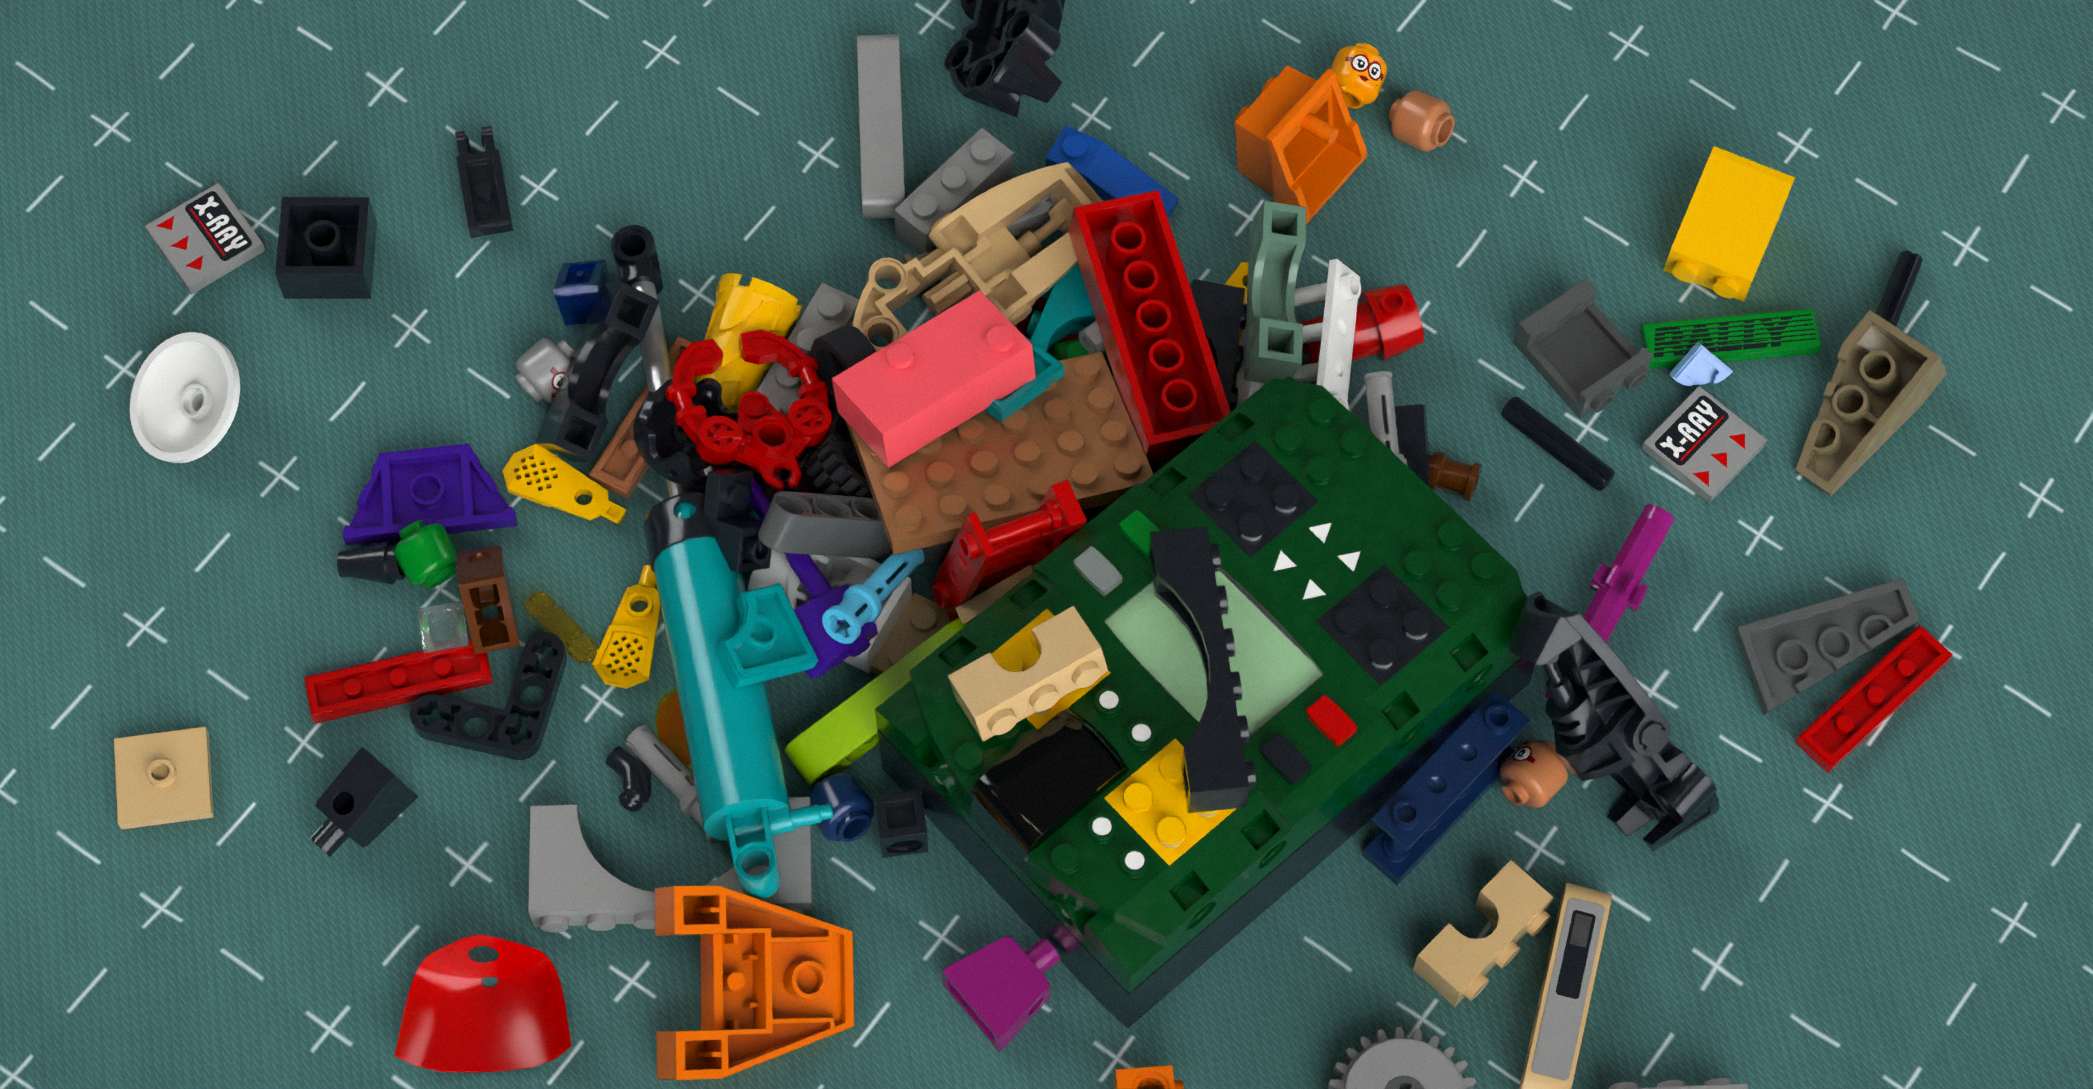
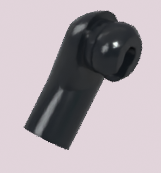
[605,746,652,812]

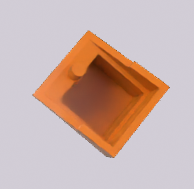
[1234,65,1367,225]

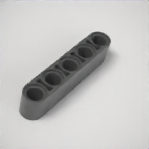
[758,491,954,563]

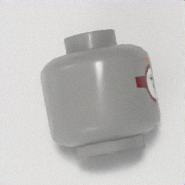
[514,338,574,403]

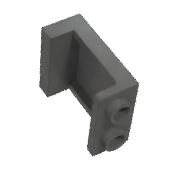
[1513,278,1653,418]

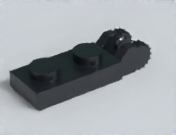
[455,126,513,238]

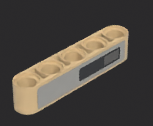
[1519,882,1612,1089]

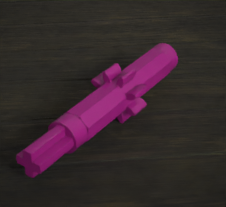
[1545,504,1674,699]

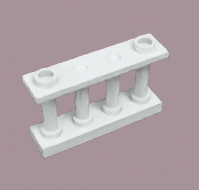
[1236,259,1361,410]

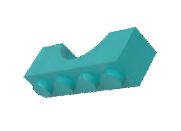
[1026,265,1096,353]

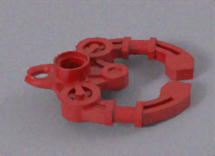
[665,329,832,491]

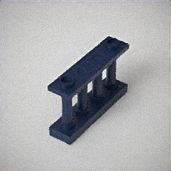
[1362,690,1531,885]

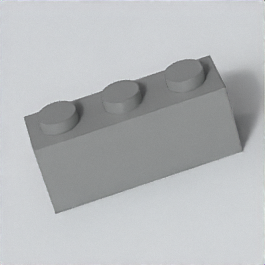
[894,128,1014,254]

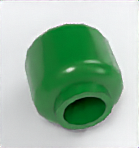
[393,520,460,590]

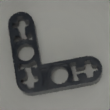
[410,632,567,760]

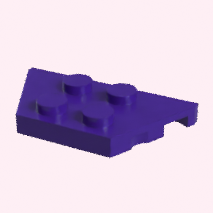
[343,444,518,545]

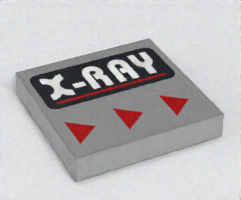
[144,183,266,295]
[1641,386,1767,504]

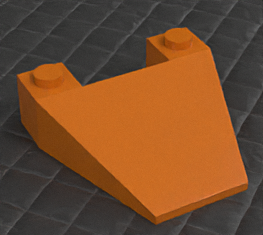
[655,886,854,1080]

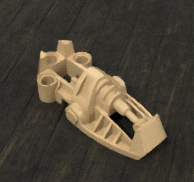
[853,162,1103,352]

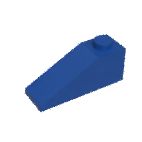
[1045,125,1178,219]

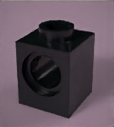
[875,789,928,858]

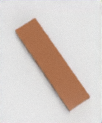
[589,336,697,499]

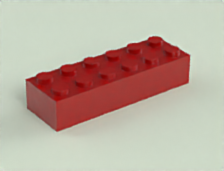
[1068,190,1231,465]

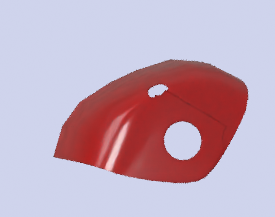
[394,934,572,1073]

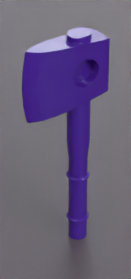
[747,469,878,680]

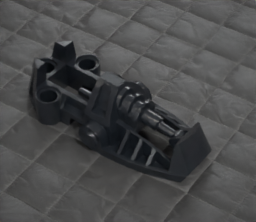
[944,0,1065,117]
[1507,591,1720,852]

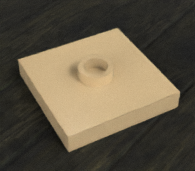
[114,727,214,830]

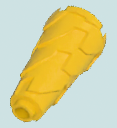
[696,273,803,412]

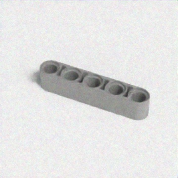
[857,34,905,219]

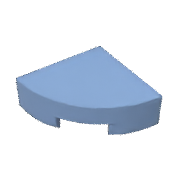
[1669,342,1733,386]

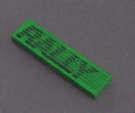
[1640,309,1821,369]

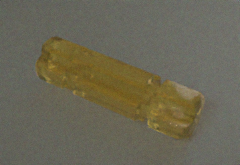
[524,591,598,664]

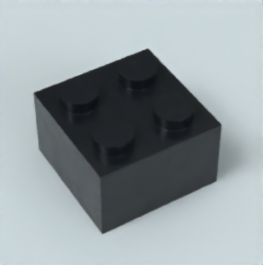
[275,197,377,299]

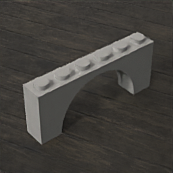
[528,797,813,932]

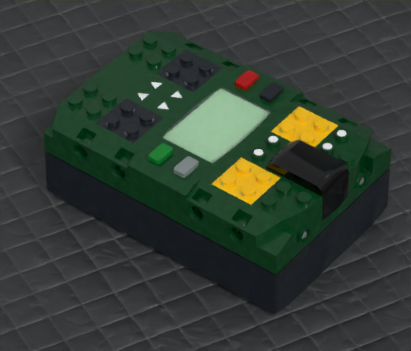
[875,376,1535,1028]

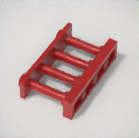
[932,480,1087,622]

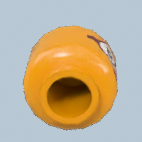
[1330,43,1388,109]

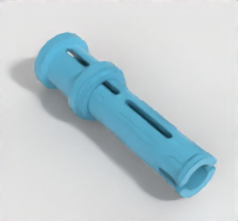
[822,549,925,644]

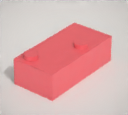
[832,290,1036,468]

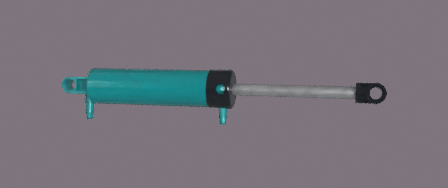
[611,225,834,899]

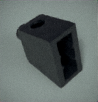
[310,747,418,857]

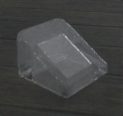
[417,601,469,653]

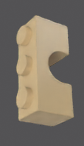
[948,606,1108,741]
[1413,860,1553,1007]

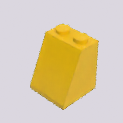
[1663,146,1795,302]

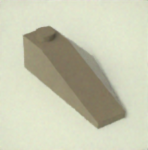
[1795,310,1947,496]

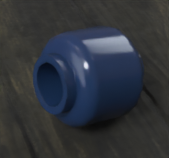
[808,773,874,842]

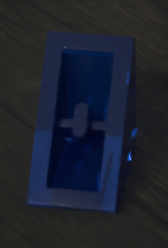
[553,260,607,325]

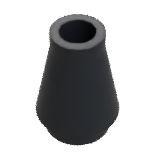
[337,540,406,585]

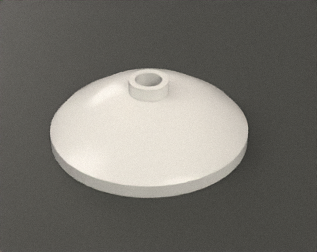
[130,332,240,463]

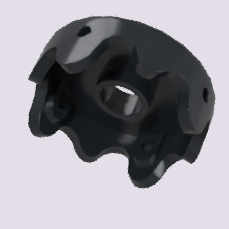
[633,378,738,487]

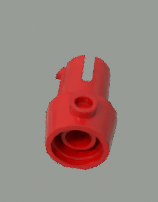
[1299,283,1424,364]

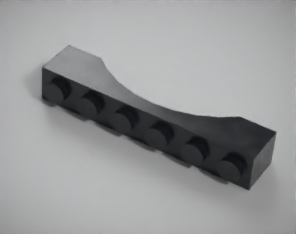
[1149,526,1256,813]

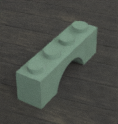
[1244,200,1306,384]

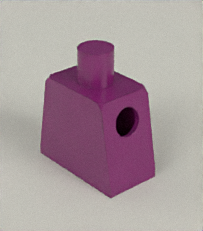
[943,936,1060,1052]

